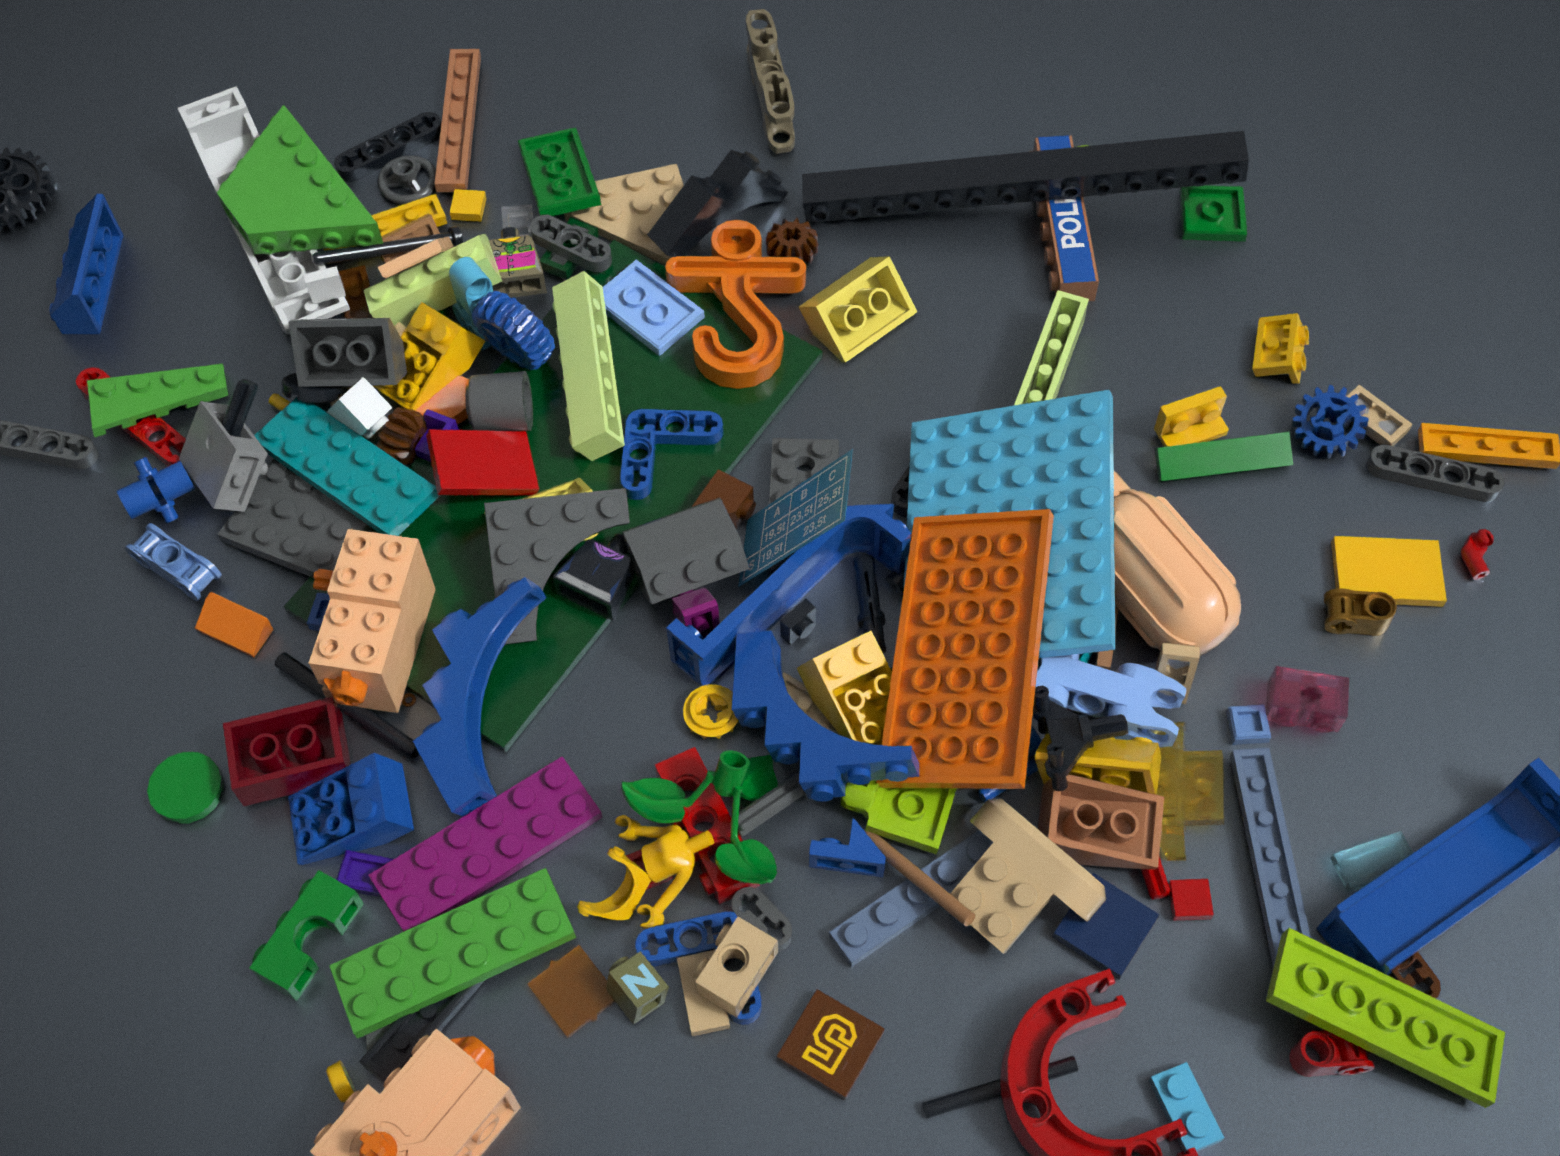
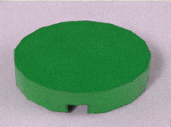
[147,752,225,824]

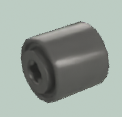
[465,371,533,431]

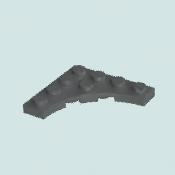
[484,488,630,644]

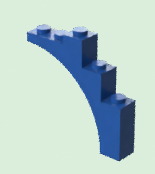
[413,577,547,817]
[732,630,919,802]

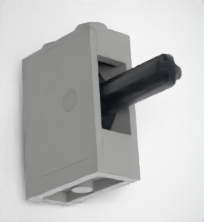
[179,379,268,512]

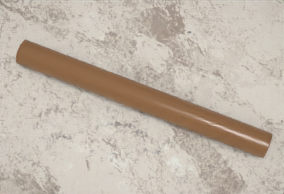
[864,830,975,926]

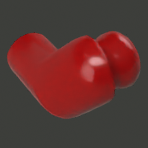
[1461,529,1494,580]

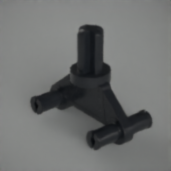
[1032,686,1128,791]

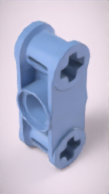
[125,523,222,601]

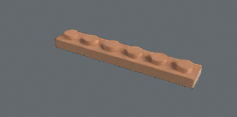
[434,49,481,192]

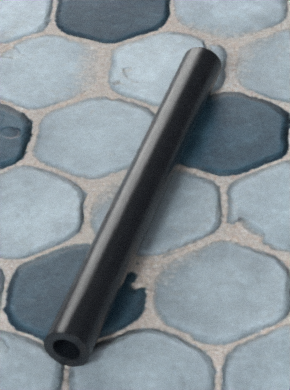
[275,652,419,760]

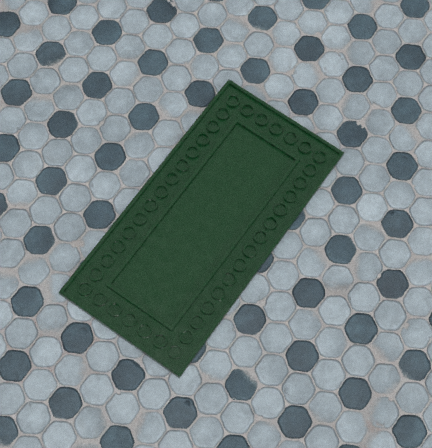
[283,240,823,753]

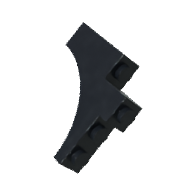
[647,150,789,257]

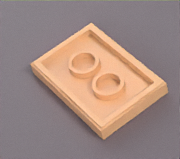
[378,237,454,278]

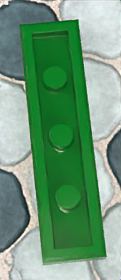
[1155,432,1293,482]

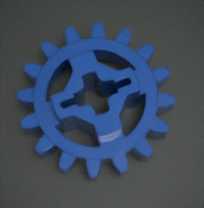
[1292,385,1369,459]

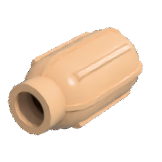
[1114,471,1241,656]

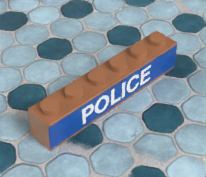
[1029,135,1099,301]

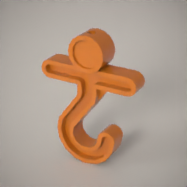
[665,220,806,389]

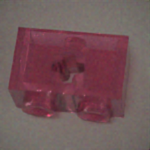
[1266,666,1349,733]

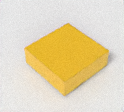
[450,189,486,222]

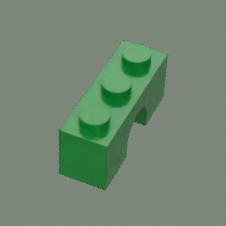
[249,870,364,1001]

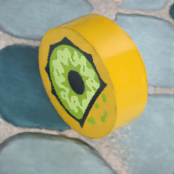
[326,1060,356,1103]

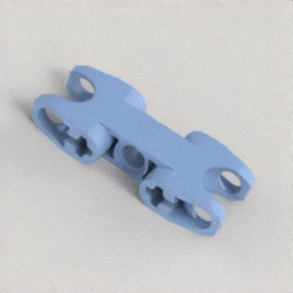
[1036,654,1186,747]

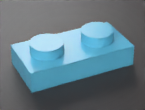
[1148,1062,1224,1153]

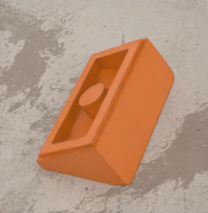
[195,592,274,658]

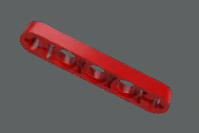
[76,367,186,470]

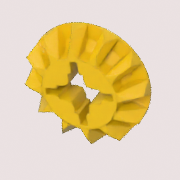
[683,684,738,739]

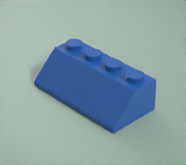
[49,194,123,334]

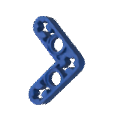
[620,409,723,500]
[635,912,762,1025]

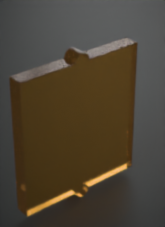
[528,945,615,1038]

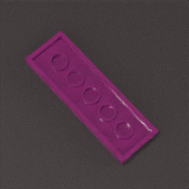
[369,756,603,932]

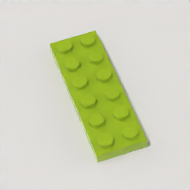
[1266,928,1505,1108]

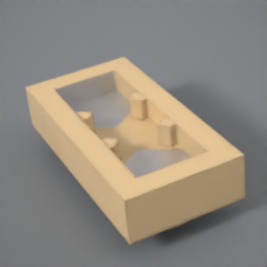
[1347,385,1413,446]
[1155,642,1200,704]

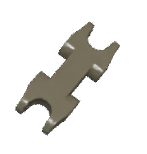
[746,9,795,154]

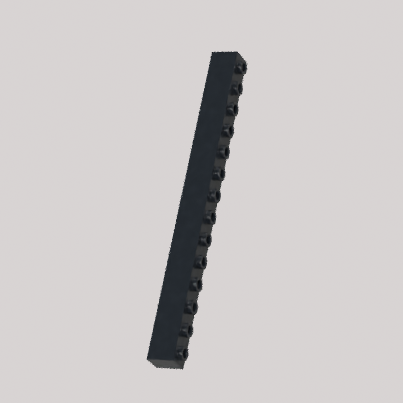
[802,131,1249,223]

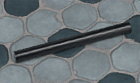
[922,1056,1078,1119]

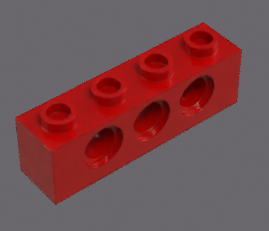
[655,747,760,905]

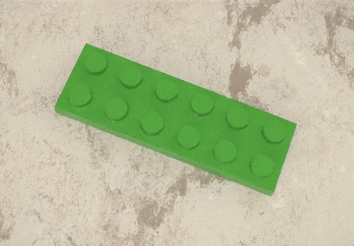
[329,868,577,1039]

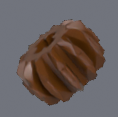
[766,217,819,265]
[377,407,427,465]

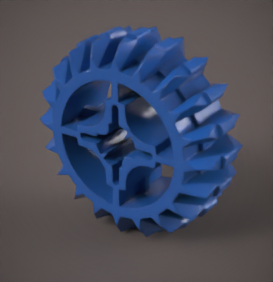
[471,291,555,370]

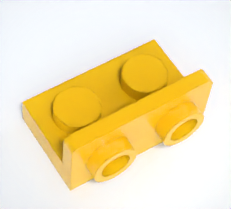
[1252,313,1309,384]
[1154,386,1229,447]

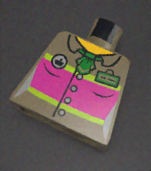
[489,227,547,298]

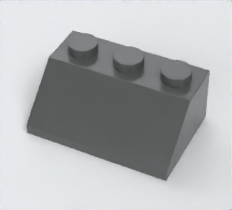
[289,318,407,387]
[622,498,749,604]

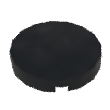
[281,373,349,403]

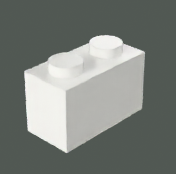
[327,377,392,440]

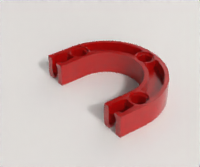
[1000,968,1198,1156]

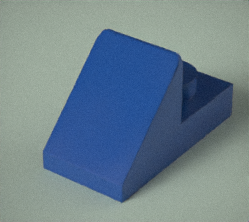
[809,818,886,878]

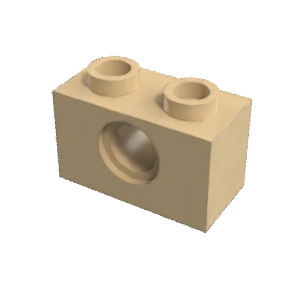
[694,917,778,1018]

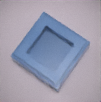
[1226,704,1271,745]

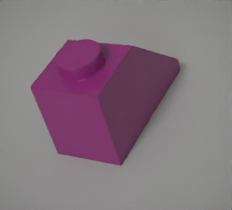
[672,587,720,639]

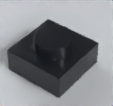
[780,599,816,645]

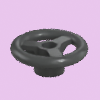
[377,155,436,204]

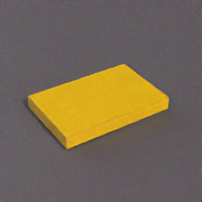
[1331,536,1447,607]

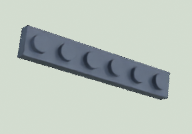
[1230,748,1311,968]
[829,830,993,967]

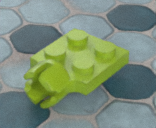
[841,780,957,854]

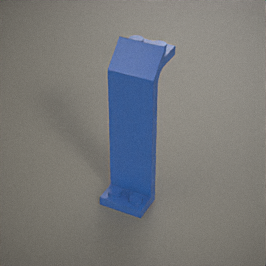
[666,504,911,686]
[1316,757,1560,975]

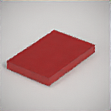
[426,429,539,495]

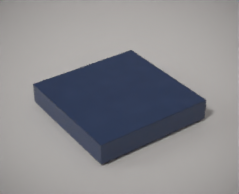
[1052,873,1160,980]

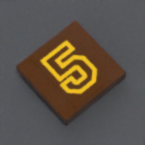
[777,989,885,1100]

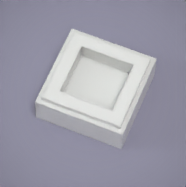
[303,266,346,304]

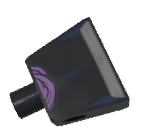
[553,534,635,622]

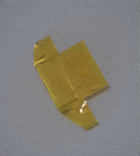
[1154,721,1225,861]

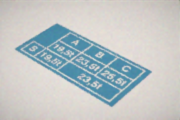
[738,449,853,587]

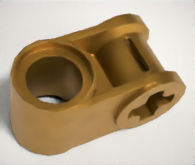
[1324,588,1397,636]

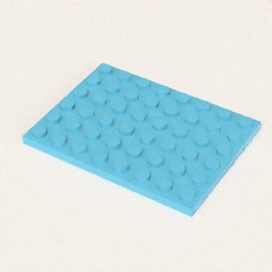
[904,390,1115,658]

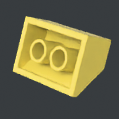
[799,256,917,363]

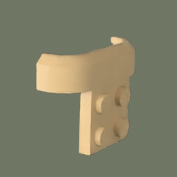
[950,798,1106,954]

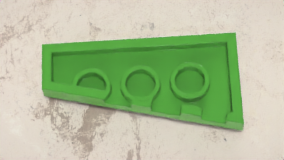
[87,364,228,437]

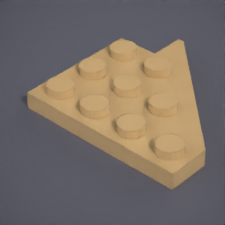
[564,164,684,265]

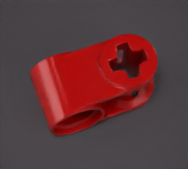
[1289,1030,1375,1077]

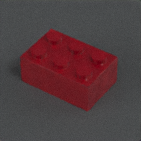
[223,696,351,806]

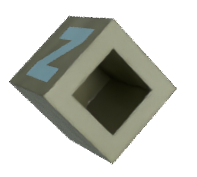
[605,951,669,1025]

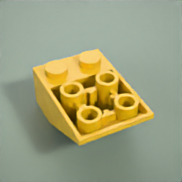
[372,302,485,410]
[797,631,892,745]

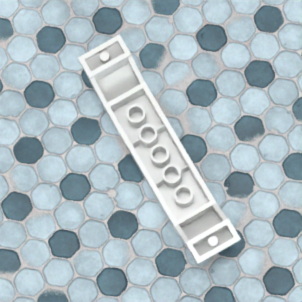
[178,86,350,335]

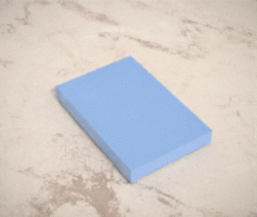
[603,260,705,356]

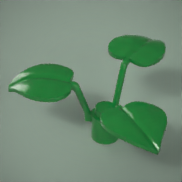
[621,750,778,884]

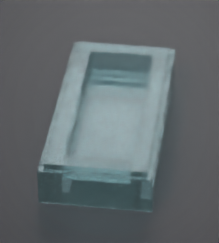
[1330,831,1413,892]

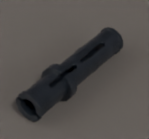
[853,554,887,654]

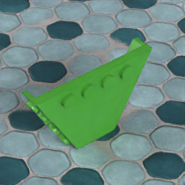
[217,105,383,254]

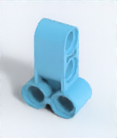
[449,257,493,351]

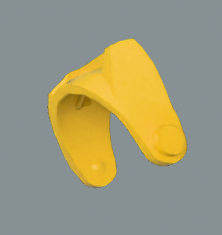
[577,846,652,920]

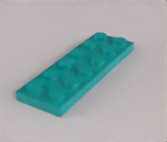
[254,397,440,536]

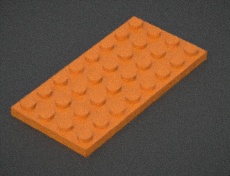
[876,509,1054,789]

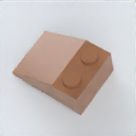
[1038,774,1164,870]

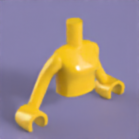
[615,815,714,929]

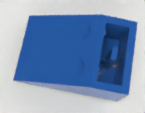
[288,753,414,865]

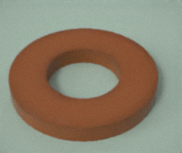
[402,693,416,707]

